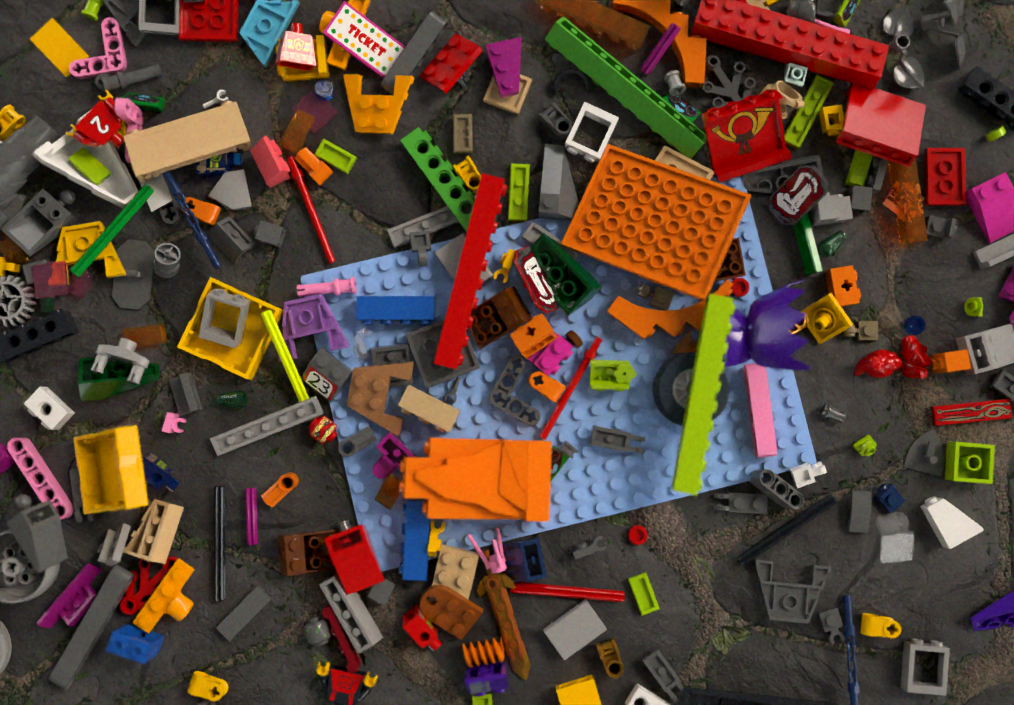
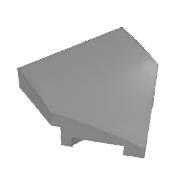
[208,170,252,211]
[98,523,131,566]

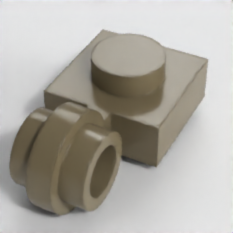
[636,284,674,310]
[841,321,878,341]

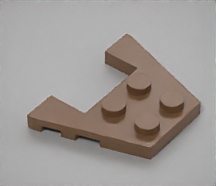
[347,362,414,436]

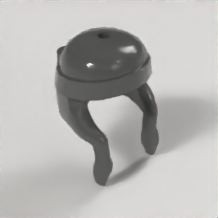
[787,0,835,24]

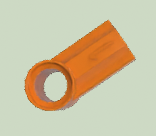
[295,147,334,186]
[261,472,299,508]

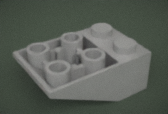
[956,323,1014,375]

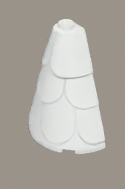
[33,112,138,209]

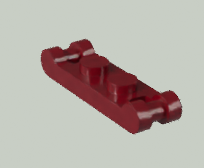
[322,604,361,673]

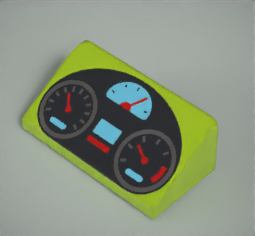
[833,0,860,27]

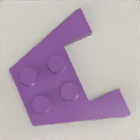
[278,294,350,362]

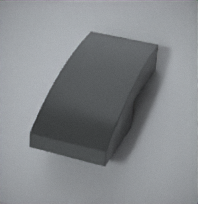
[847,490,872,533]

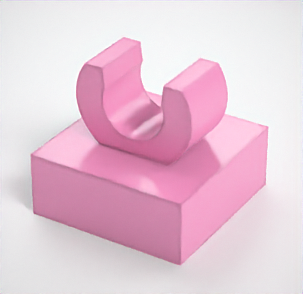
[162,412,187,433]

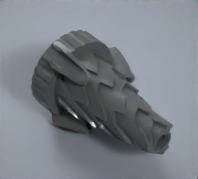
[0,115,58,229]

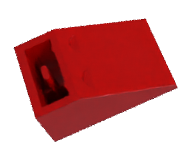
[325,524,385,595]

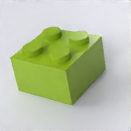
[945,441,995,484]

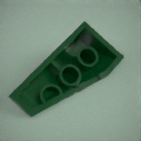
[531,233,602,316]
[78,357,160,401]

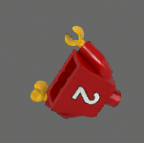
[66,90,125,148]

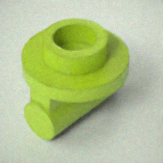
[964,297,983,317]
[852,434,877,456]

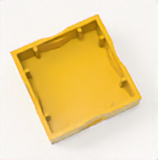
[177,277,284,380]
[73,426,148,514]

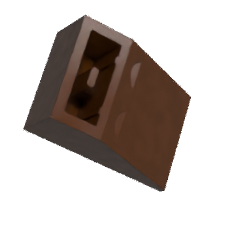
[714,238,746,282]
[467,286,532,350]
[278,529,340,576]

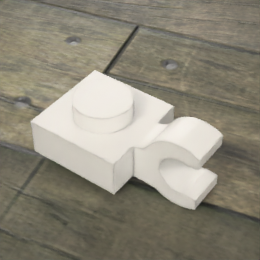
[790,461,827,488]

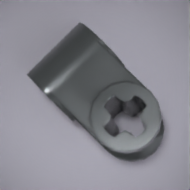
[538,102,572,139]

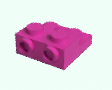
[518,332,573,376]

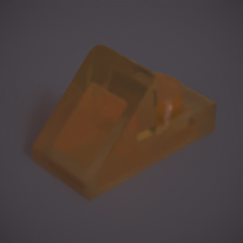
[0,226,28,263]
[671,329,698,354]
[374,474,401,510]

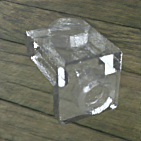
[352,329,373,360]

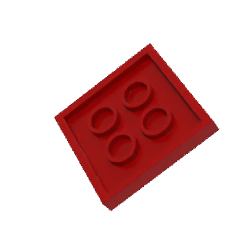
[179,0,239,42]

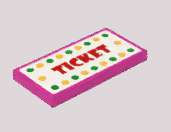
[323,1,405,79]

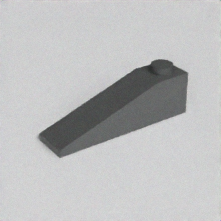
[539,144,578,220]
[743,154,823,193]

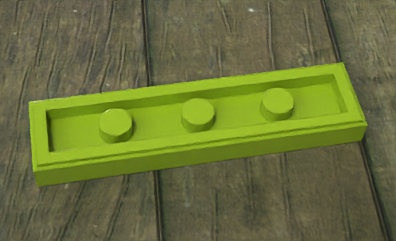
[784,75,834,150]

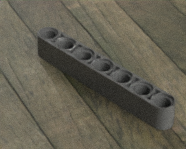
[49,564,135,690]

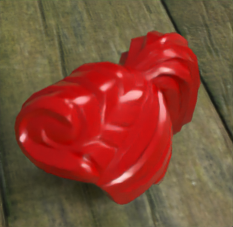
[901,335,931,379]
[854,349,902,378]

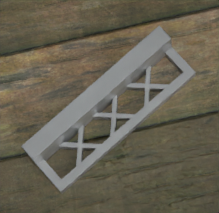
[973,234,1014,269]

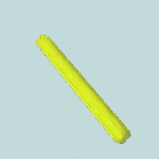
[261,310,309,402]

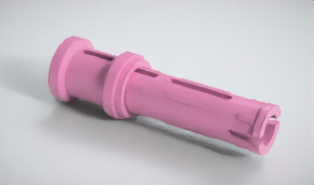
[297,277,357,297]

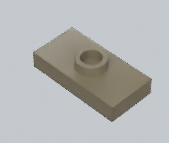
[453,114,473,153]

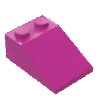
[966,172,1014,243]

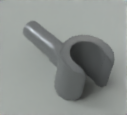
[445,377,461,404]

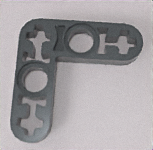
[490,356,541,425]

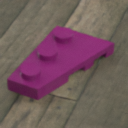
[485,37,521,98]

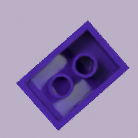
[465,661,509,696]

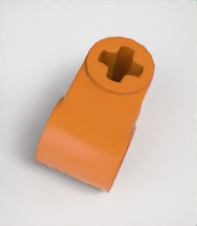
[181,197,221,226]
[528,372,566,403]

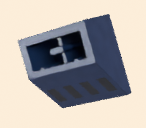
[502,536,547,582]

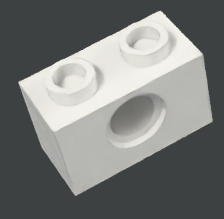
[24,387,75,430]

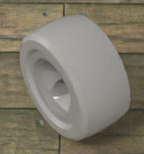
[0,529,60,603]

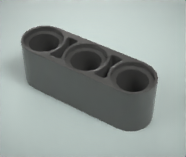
[750,469,804,509]

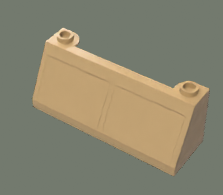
[124,101,253,183]

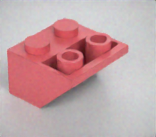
[250,135,291,188]

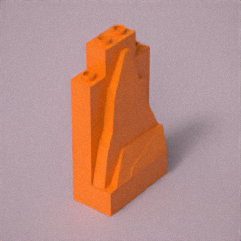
[399,438,552,521]

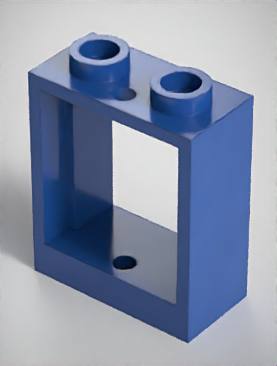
[106,623,165,664]

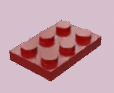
[420,33,483,94]
[924,148,967,206]

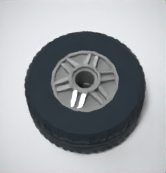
[652,352,730,426]

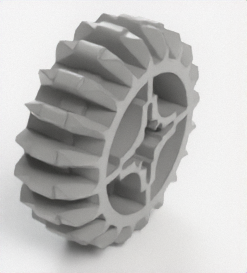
[0,275,37,327]

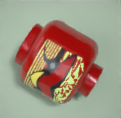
[308,416,338,444]

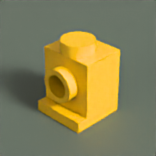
[818,105,844,136]

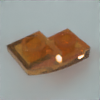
[280,109,315,154]
[122,323,167,347]

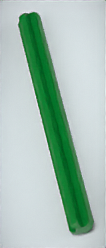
[70,184,154,277]

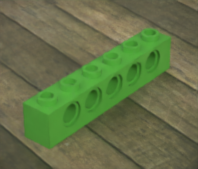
[400,127,475,233]

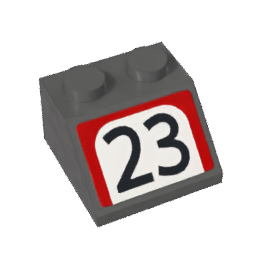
[301,348,353,403]

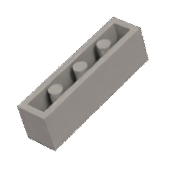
[319,574,383,654]

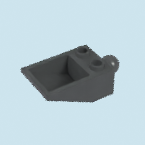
[1,189,78,256]
[6,495,68,573]

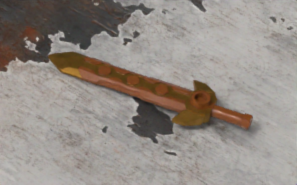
[477,549,531,680]

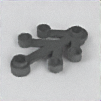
[701,55,756,108]

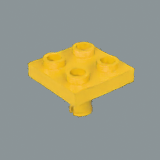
[800,293,853,344]

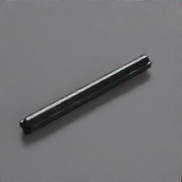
[214,485,226,602]
[737,495,836,566]

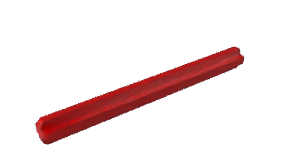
[510,582,625,602]

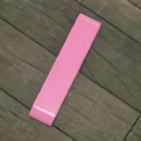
[743,363,777,458]
[7,438,74,520]

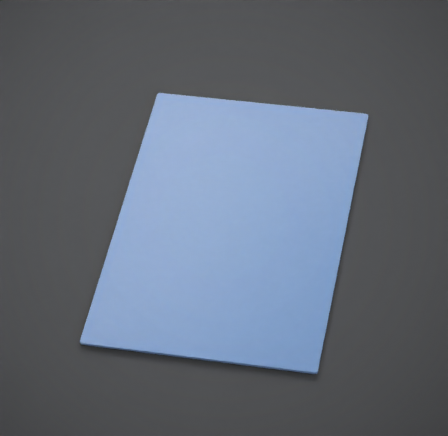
[301,175,816,571]

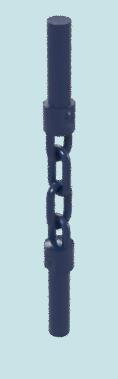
[162,171,222,269]
[843,595,859,705]

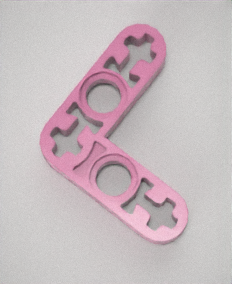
[69,17,127,79]
[115,98,143,163]

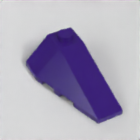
[971,591,1014,631]

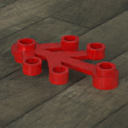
[120,556,178,615]

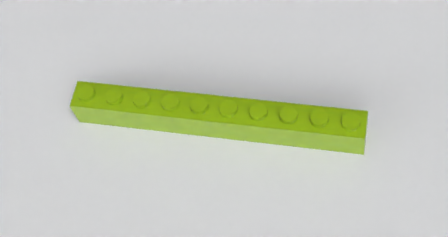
[671,294,735,495]

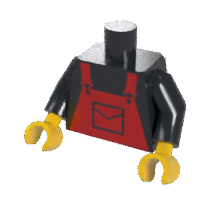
[317,662,378,705]

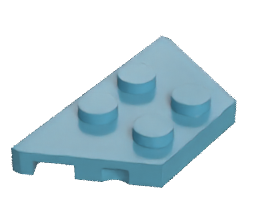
[239,0,300,67]

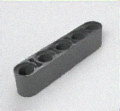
[380,12,448,95]

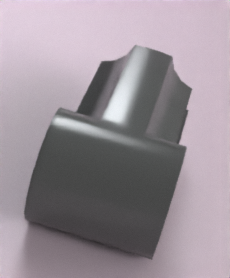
[338,426,377,457]

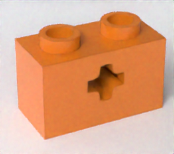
[825,265,861,307]
[510,313,559,359]
[929,349,971,374]

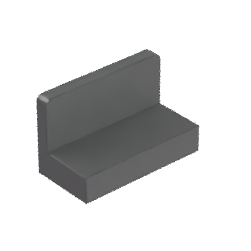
[209,216,255,263]
[169,372,203,416]

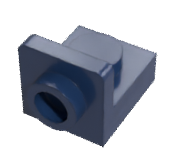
[874,483,906,514]

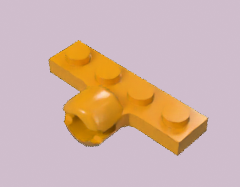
[319,0,371,70]
[133,558,195,634]

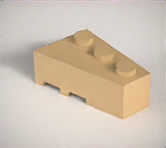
[398,385,461,433]
[123,499,184,564]

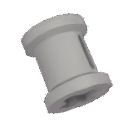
[664,70,686,96]

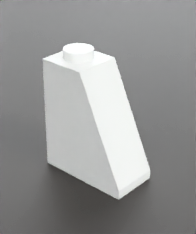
[920,496,984,549]

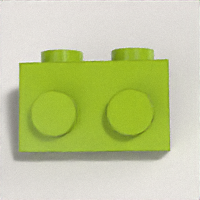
[589,360,630,391]

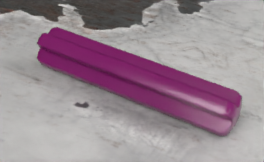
[640,23,680,75]
[245,488,258,545]

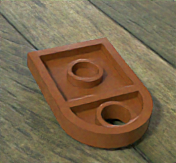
[420,585,483,640]

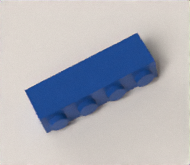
[357,296,435,325]
[399,499,431,581]

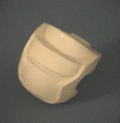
[758,80,804,120]

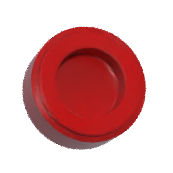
[731,278,750,297]
[628,525,648,545]

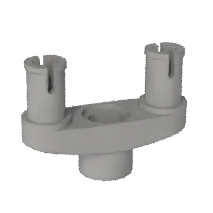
[90,338,150,385]

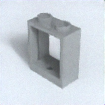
[139,0,180,36]
[199,289,251,348]
[900,638,950,696]

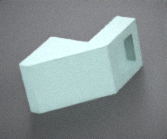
[784,63,808,87]

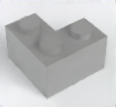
[808,193,853,226]

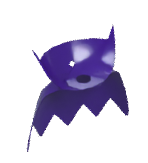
[724,280,810,370]

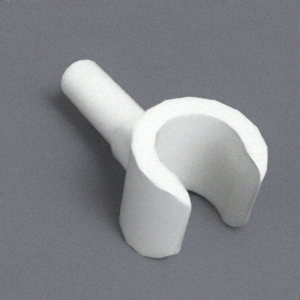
[203,90,229,109]

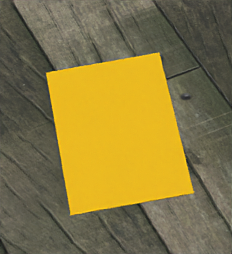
[30,18,89,77]

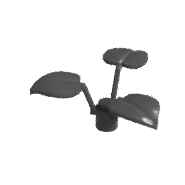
[921,0,966,70]
[882,5,924,89]

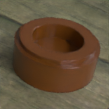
[565,330,583,349]

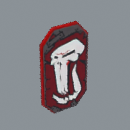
[514,247,559,314]

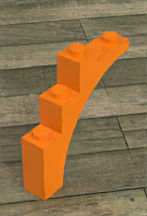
[612,0,707,89]
[606,279,733,339]

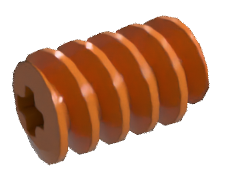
[463,637,505,668]

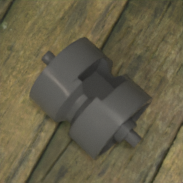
[153,243,181,278]

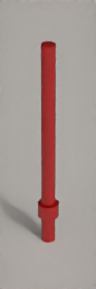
[287,156,336,264]
[539,336,603,440]

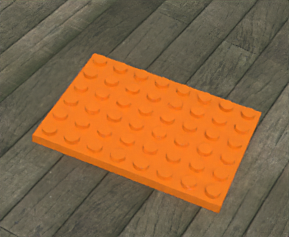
[561,144,751,301]

